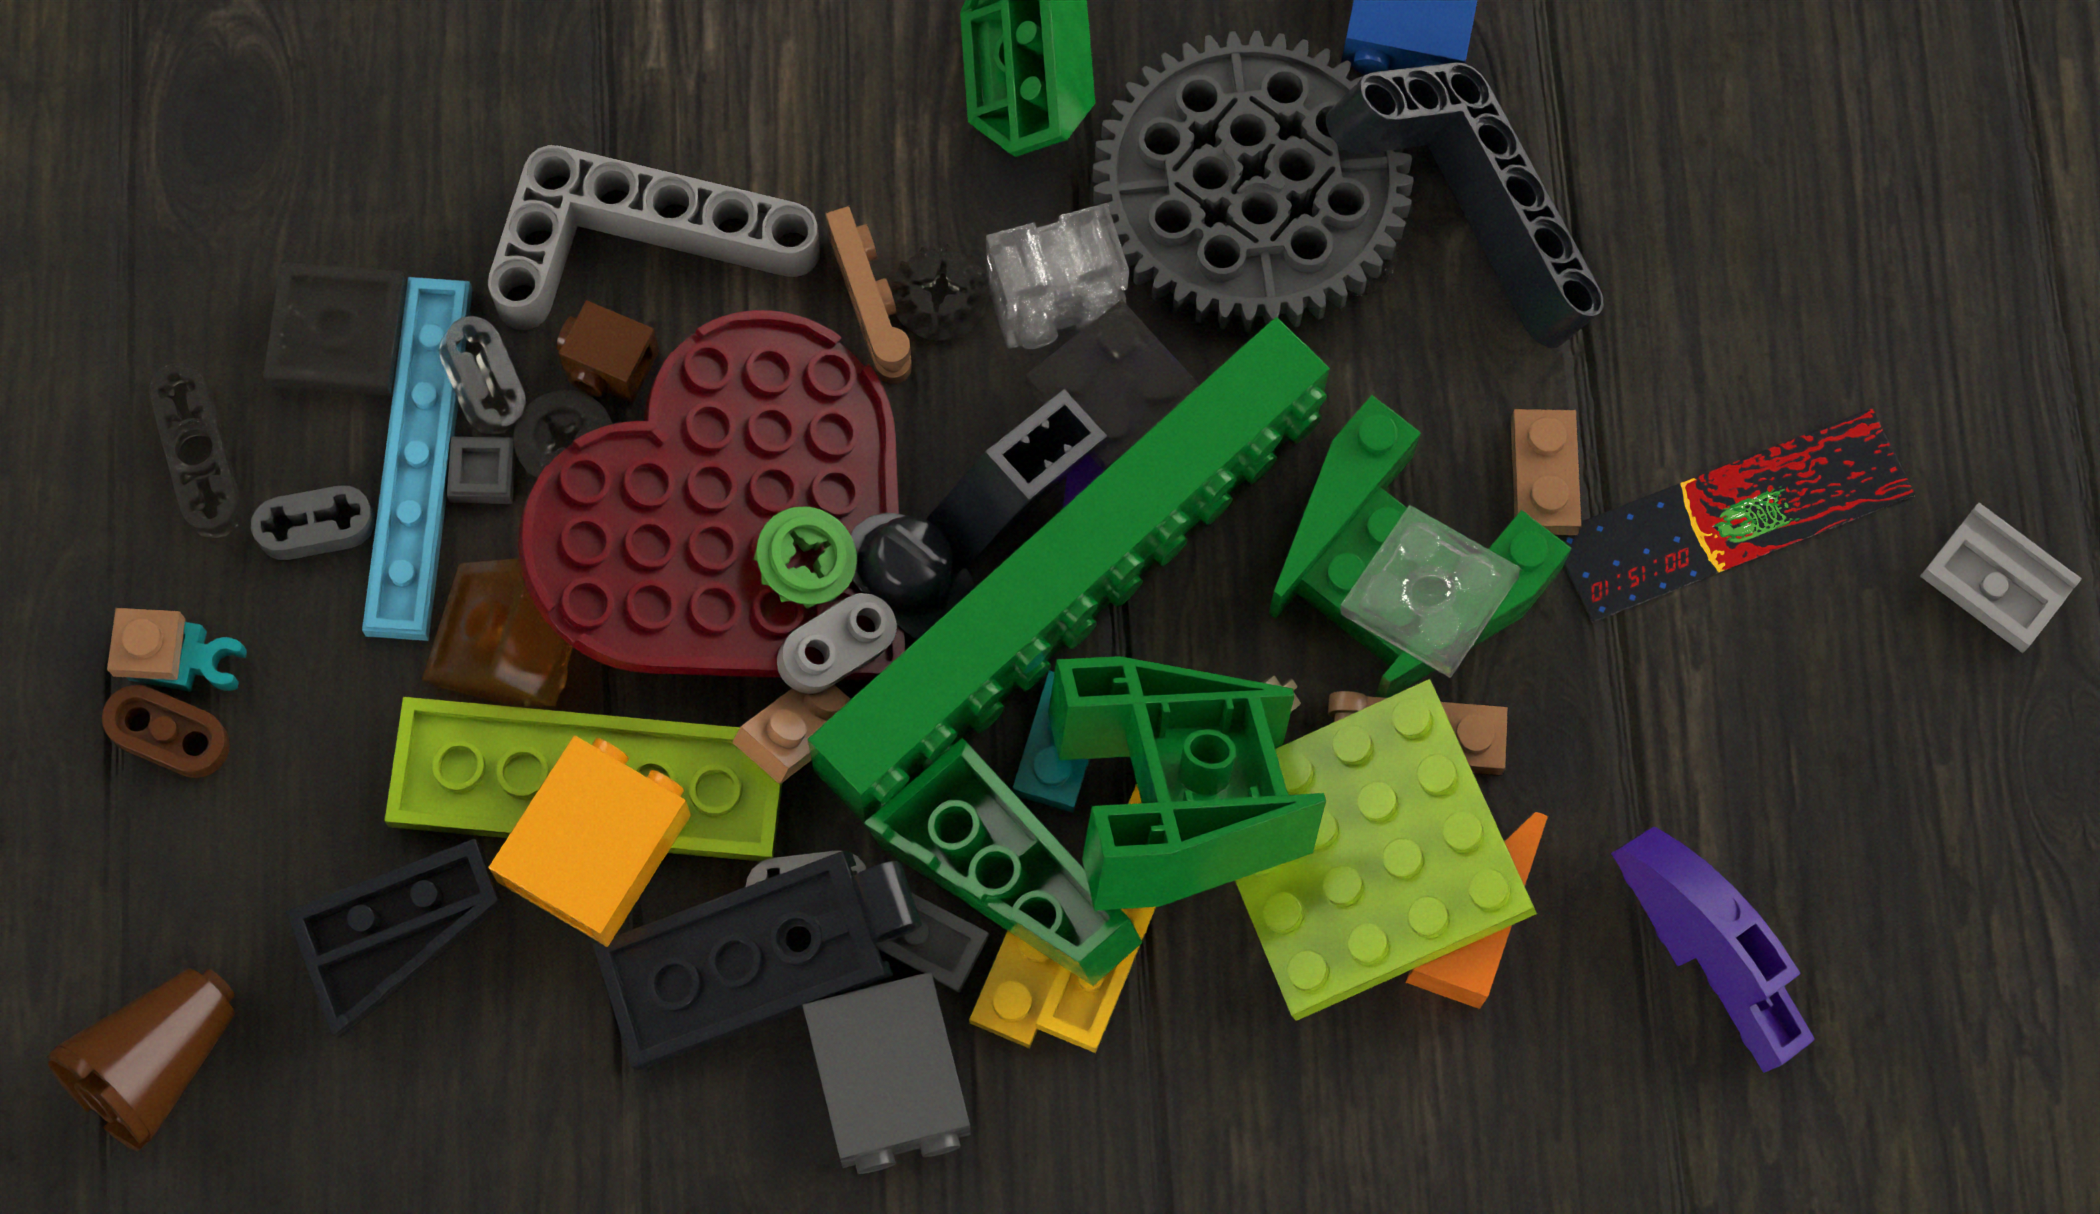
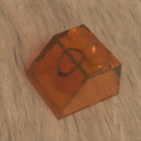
[422,559,573,707]

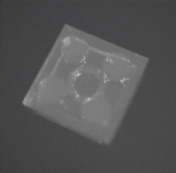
[1341,505,1519,678]

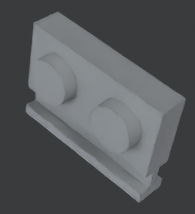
[1920,503,2082,653]

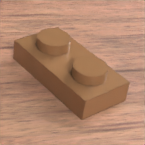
[1511,409,1581,535]
[732,685,851,784]

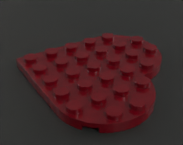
[518,310,905,680]

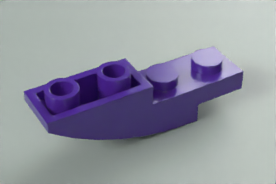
[1611,826,1815,1073]

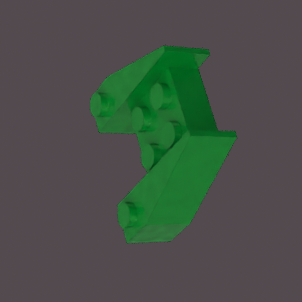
[1269,395,1572,698]
[1048,656,1326,911]

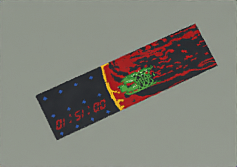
[1555,409,1915,622]

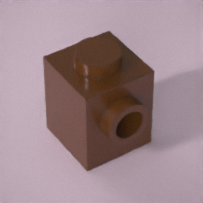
[556,300,659,404]

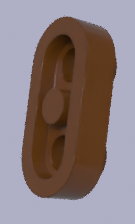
[102,685,230,778]

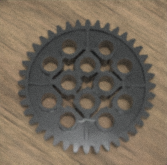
[1092,31,1413,332]

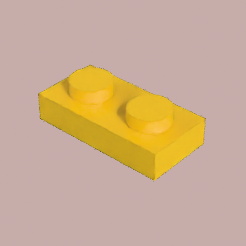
[969,931,1060,1049]

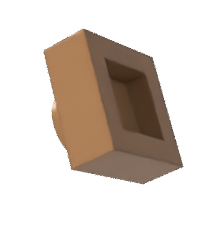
[107,608,185,680]

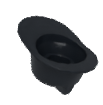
[851,512,975,640]

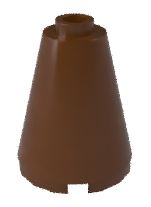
[47,968,235,1151]

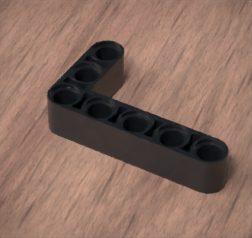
[1326,62,1604,348]

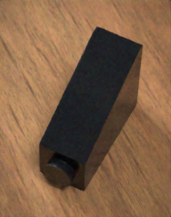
[926,389,1107,569]

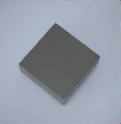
[447,437,516,504]

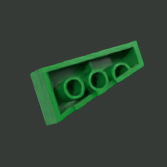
[864,738,1143,986]

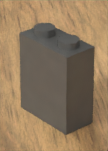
[802,972,971,1174]

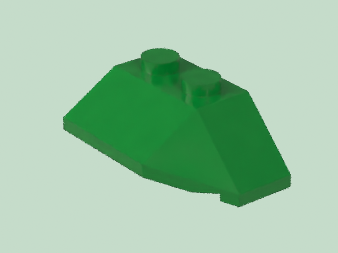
[960,0,1095,157]

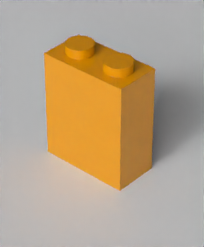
[488,735,691,947]

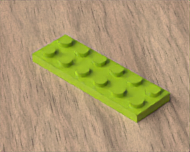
[385,697,783,862]

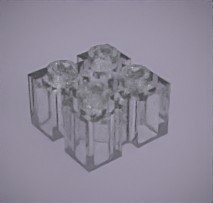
[986,203,1129,349]

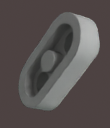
[777,593,897,694]

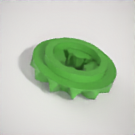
[753,507,857,609]

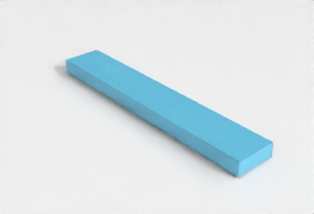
[362,277,473,641]

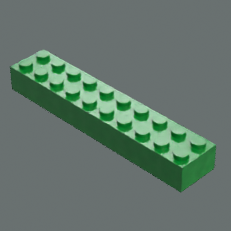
[807,317,1330,823]

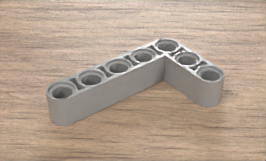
[488,145,820,330]

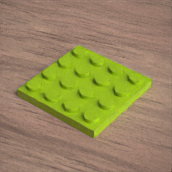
[1235,679,1537,1021]

